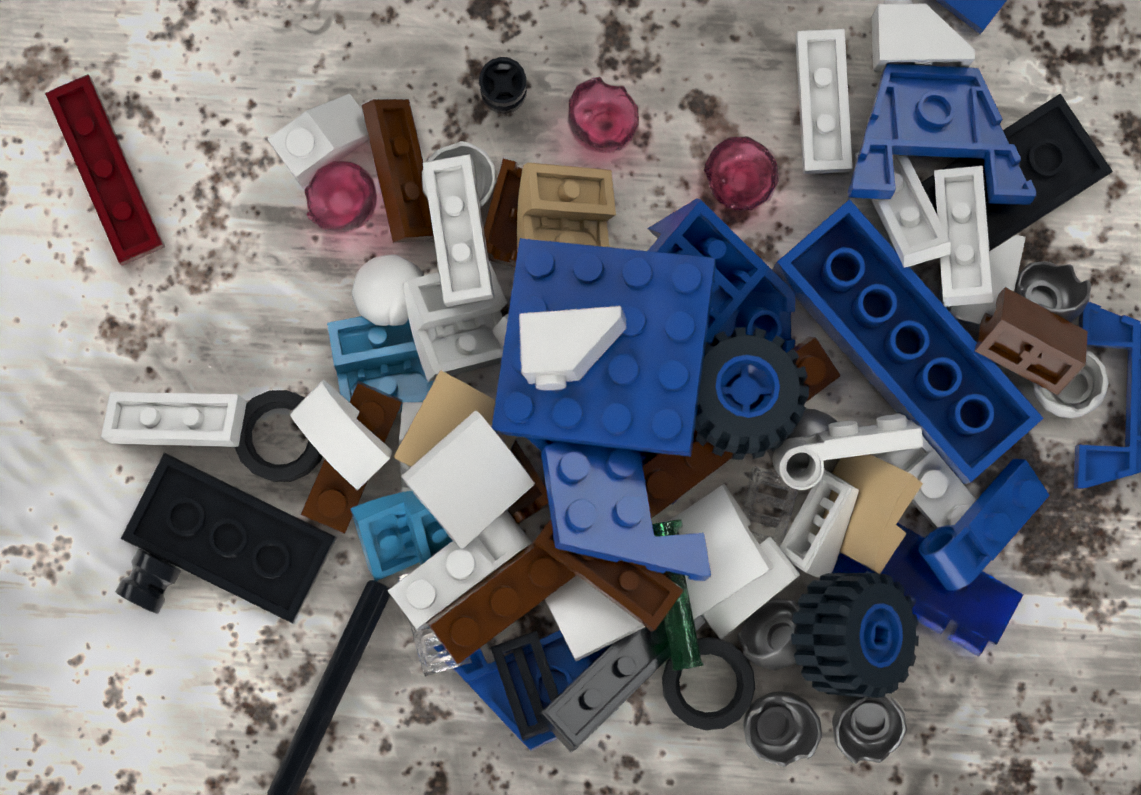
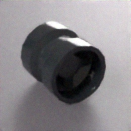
[479,57,527,114]
[115,549,181,614]

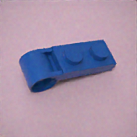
[919,459,1050,590]

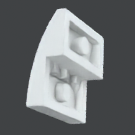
[403,260,507,382]
[401,410,535,549]
[653,484,774,621]
[545,575,645,661]

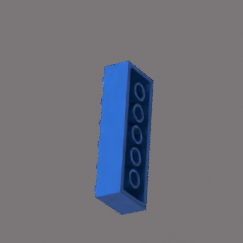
[772,199,1044,484]

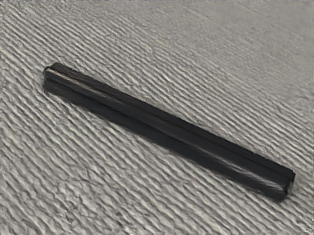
[267,580,390,795]

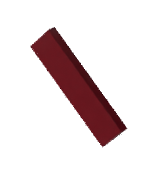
[45,74,165,266]

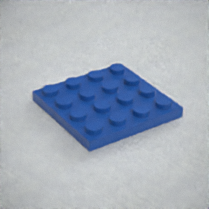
[492,238,716,457]

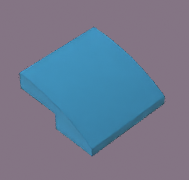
[327,316,435,414]
[350,491,453,581]

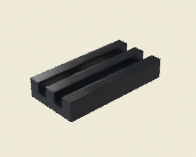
[490,631,559,741]

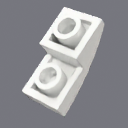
[290,379,393,490]
[702,537,801,639]

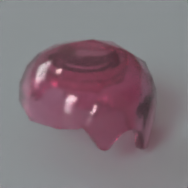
[567,77,639,153]
[704,136,779,211]
[304,161,377,233]

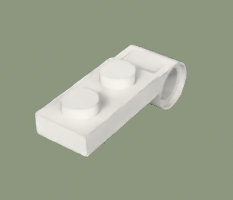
[871,413,976,529]
[773,415,923,490]
[388,510,532,631]

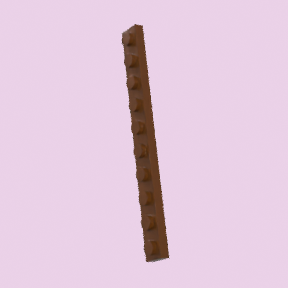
[426,336,841,664]

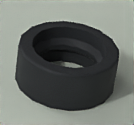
[234,390,323,482]
[662,637,756,731]

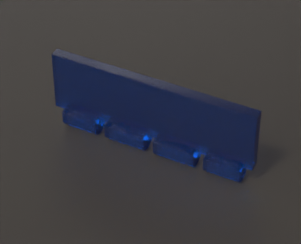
[832,522,1024,657]

